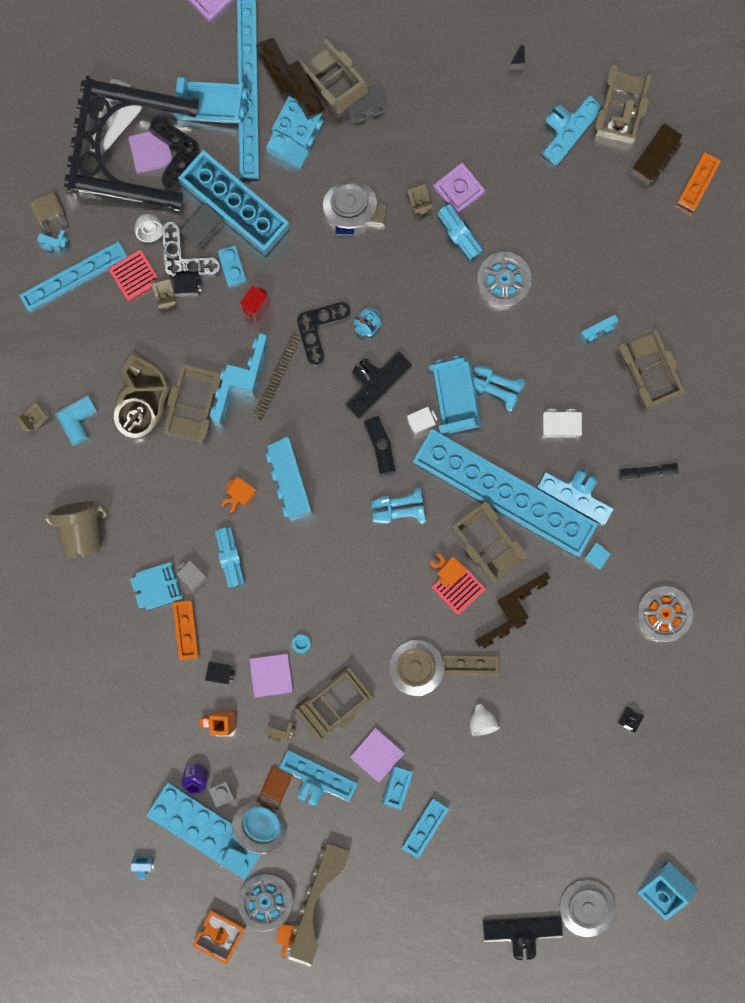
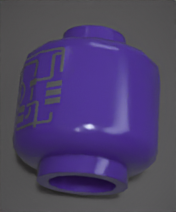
[182,764,208,794]

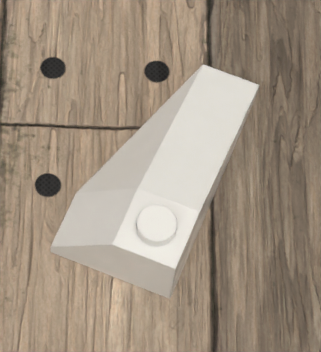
[90,78,142,155]

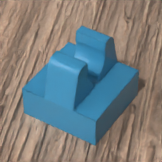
[131,856,153,879]

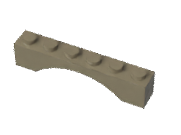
[286,844,350,967]

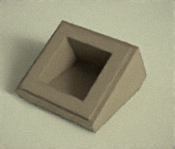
[369,203,386,224]

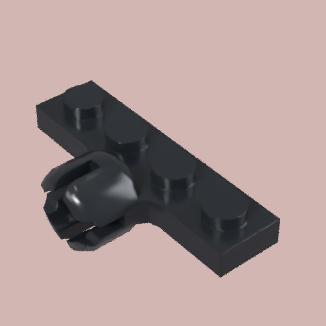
[344,351,412,419]
[483,916,563,960]

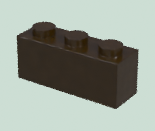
[630,123,683,186]

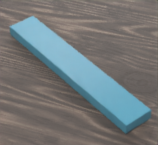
[19,241,128,312]

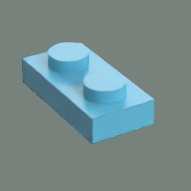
[218,245,246,288]
[580,315,619,342]
[382,766,413,810]

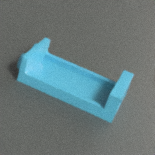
[173,78,249,124]
[429,355,482,434]

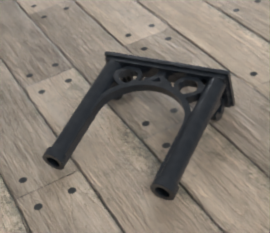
[64,75,199,211]

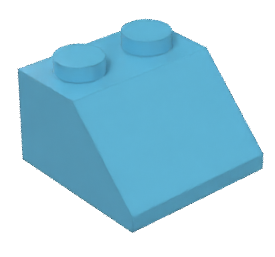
[638,862,698,920]

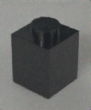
[174,274,202,298]
[205,661,235,685]

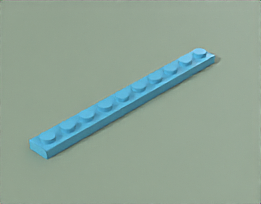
[237,0,259,179]

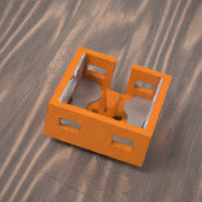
[192,909,246,964]

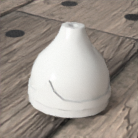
[135,211,163,242]
[470,704,500,736]

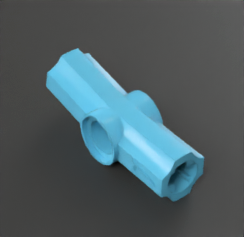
[437,204,484,260]
[215,527,245,588]

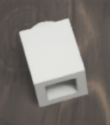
[407,407,437,436]

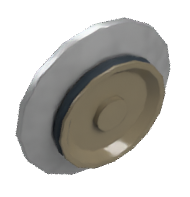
[389,640,444,696]

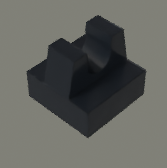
[617,707,644,733]

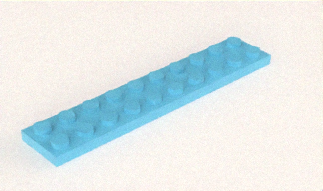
[412,429,598,558]

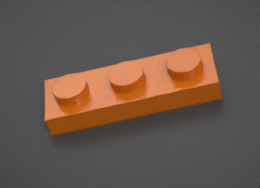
[677,152,721,211]
[172,600,199,660]

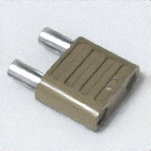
[29,192,68,235]

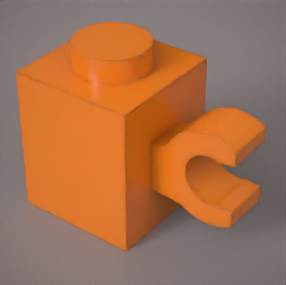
[221,477,257,513]
[429,553,467,588]
[199,710,236,736]
[276,923,296,958]

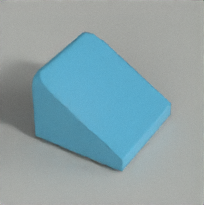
[584,542,611,570]
[220,847,247,874]

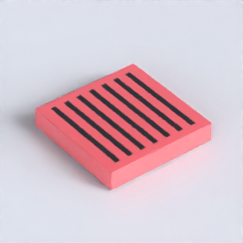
[108,249,159,302]
[431,561,486,615]

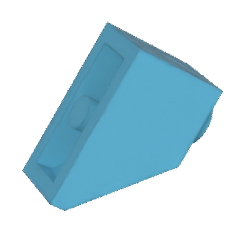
[266,130,309,169]

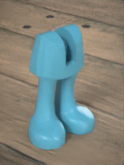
[473,365,526,412]
[370,487,426,523]

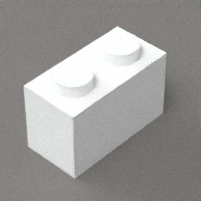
[542,409,582,438]

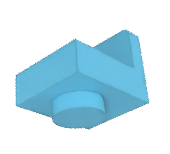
[37,229,69,252]

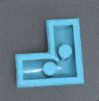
[54,395,97,447]

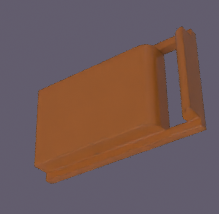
[257,766,293,810]

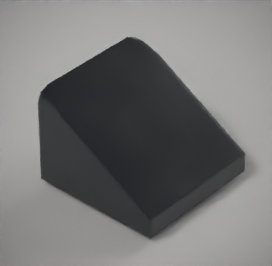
[510,45,525,70]

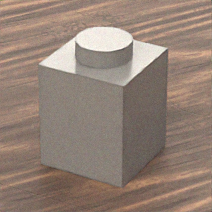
[177,561,207,591]
[209,781,236,808]

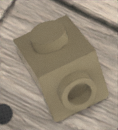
[610,99,637,128]
[406,183,433,214]
[151,276,176,309]
[16,401,51,433]
[265,721,296,742]

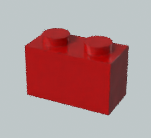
[239,285,270,322]

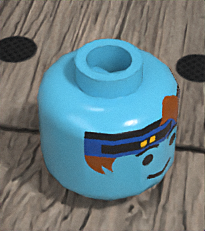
[354,308,382,336]

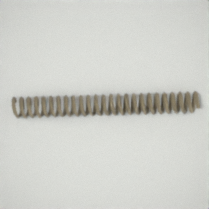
[253,332,302,421]

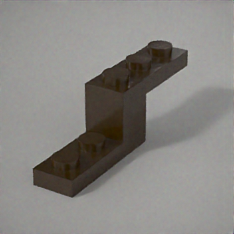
[256,37,325,120]
[475,572,550,648]

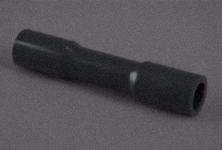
[619,463,678,480]

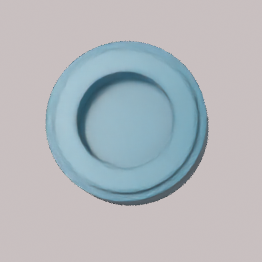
[291,634,311,653]

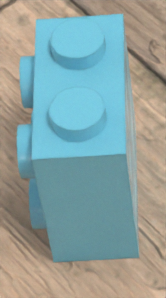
[272,96,324,150]

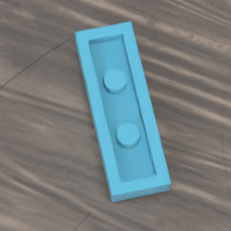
[402,798,449,859]

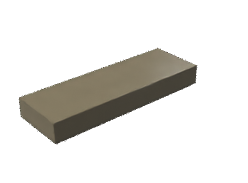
[441,655,499,675]

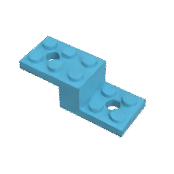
[210,333,269,427]

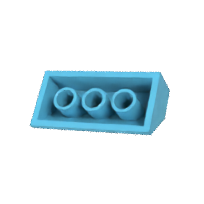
[265,437,312,521]

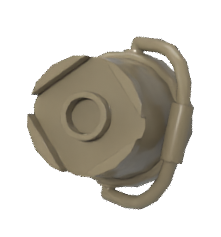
[44,500,107,559]

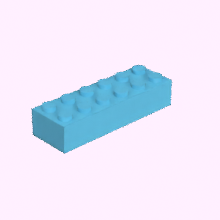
[178,150,290,256]
[146,782,261,880]

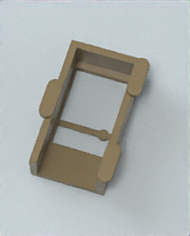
[294,39,369,114]
[595,65,651,144]
[620,330,685,410]
[164,364,221,442]
[452,502,527,583]
[294,666,373,742]

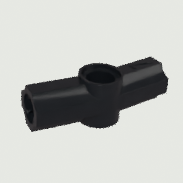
[363,416,396,475]

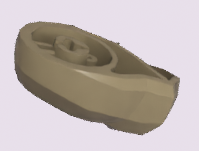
[114,349,171,438]

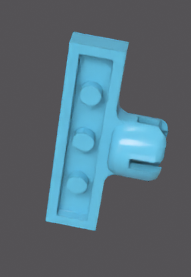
[541,95,603,165]
[537,469,614,525]
[279,750,358,806]

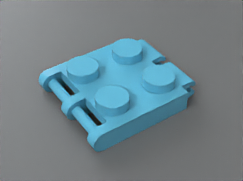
[130,562,184,610]

